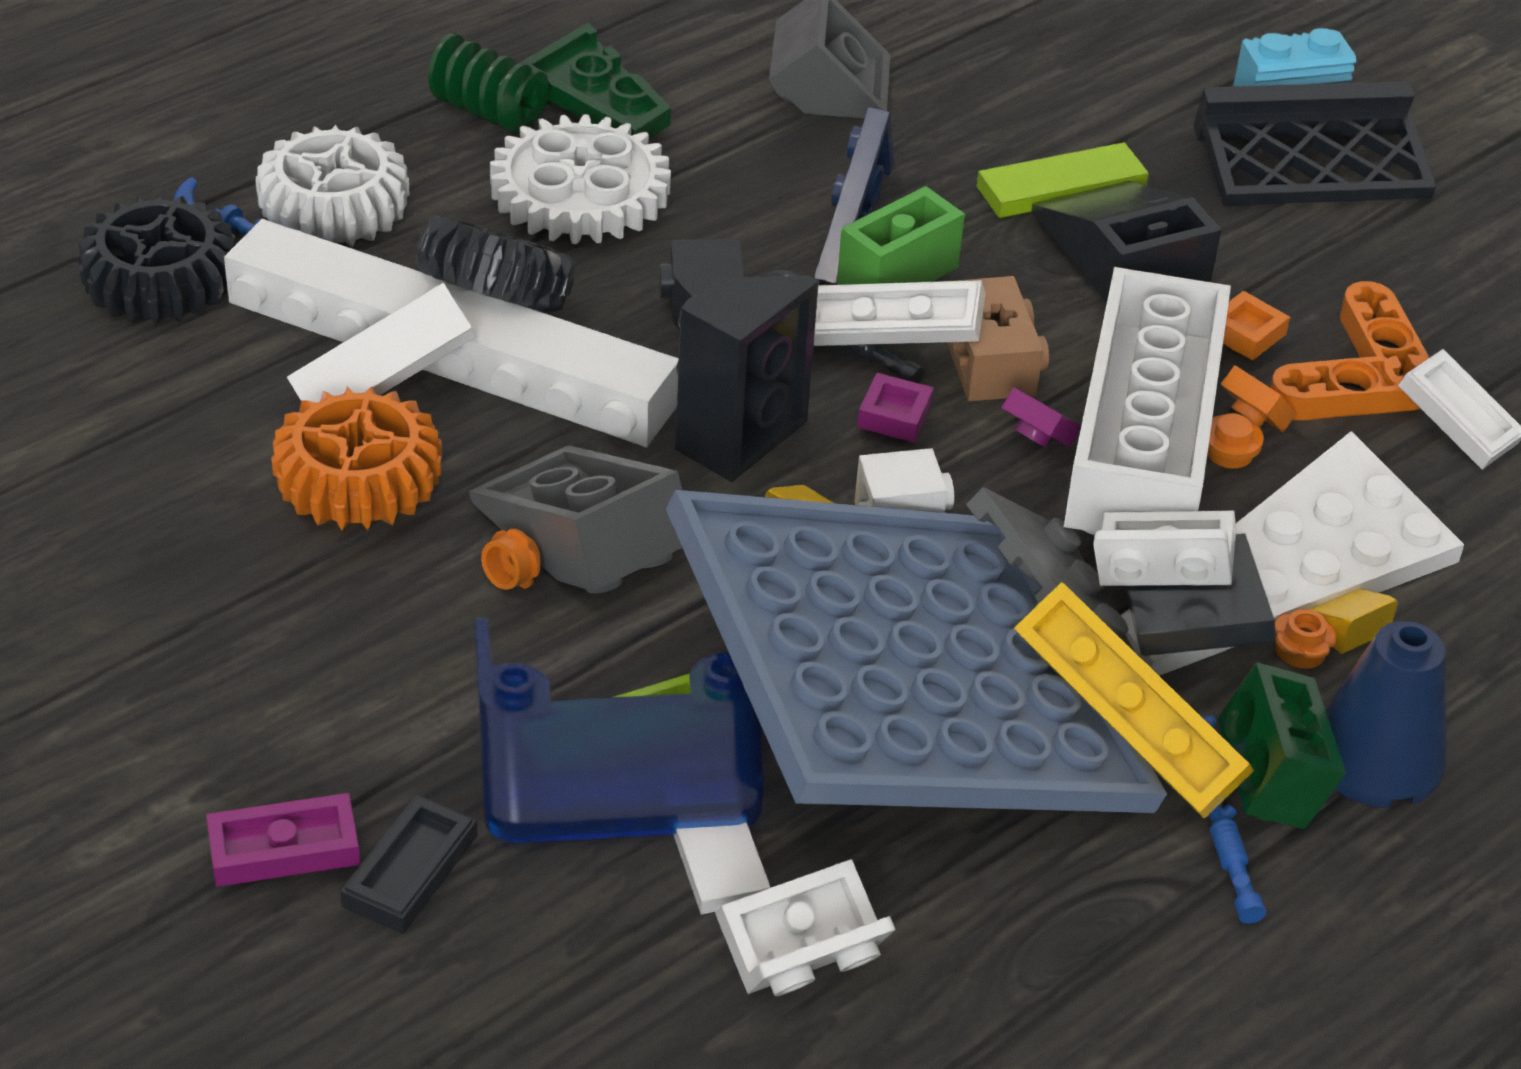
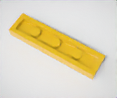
[1014,582,1254,819]

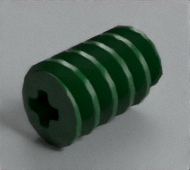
[428,33,549,133]

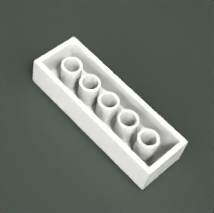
[1064,267,1231,535]

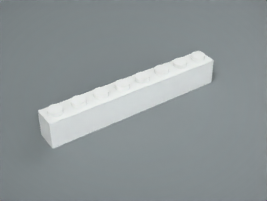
[224,219,679,447]

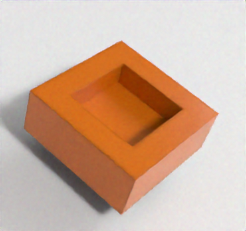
[1223,291,1290,360]
[1221,365,1297,432]

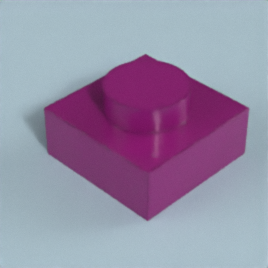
[857,373,934,443]
[1002,387,1081,447]

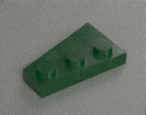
[520,22,671,139]

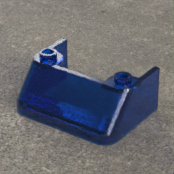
[475,618,764,843]

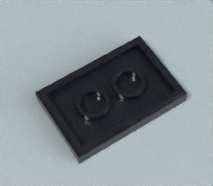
[1124,533,1276,656]

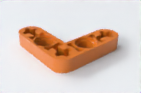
[1270,281,1429,421]

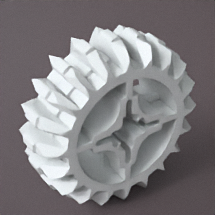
[256,125,410,247]

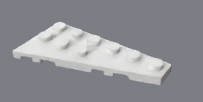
[1121,431,1464,676]

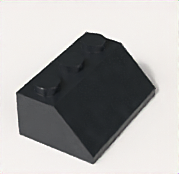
[675,275,819,482]

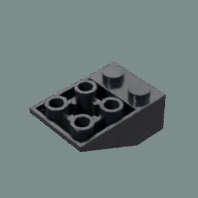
[1031,181,1222,302]

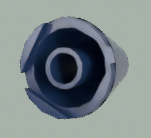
[1325,621,1447,807]

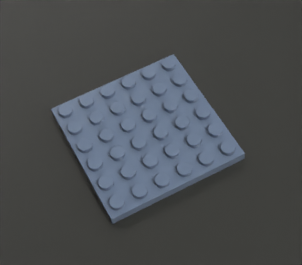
[666,490,1167,813]

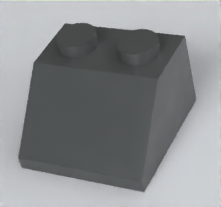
[769,0,891,119]

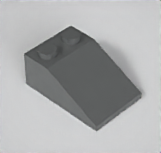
[469,445,682,593]

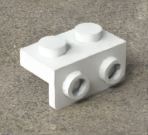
[1093,511,1236,586]
[715,859,895,996]

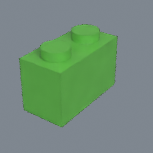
[837,186,965,285]

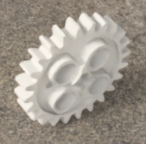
[490,114,671,244]

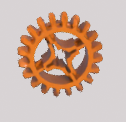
[271,386,442,531]

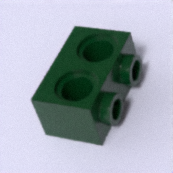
[1217,662,1346,829]

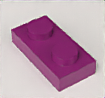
[206,793,360,887]

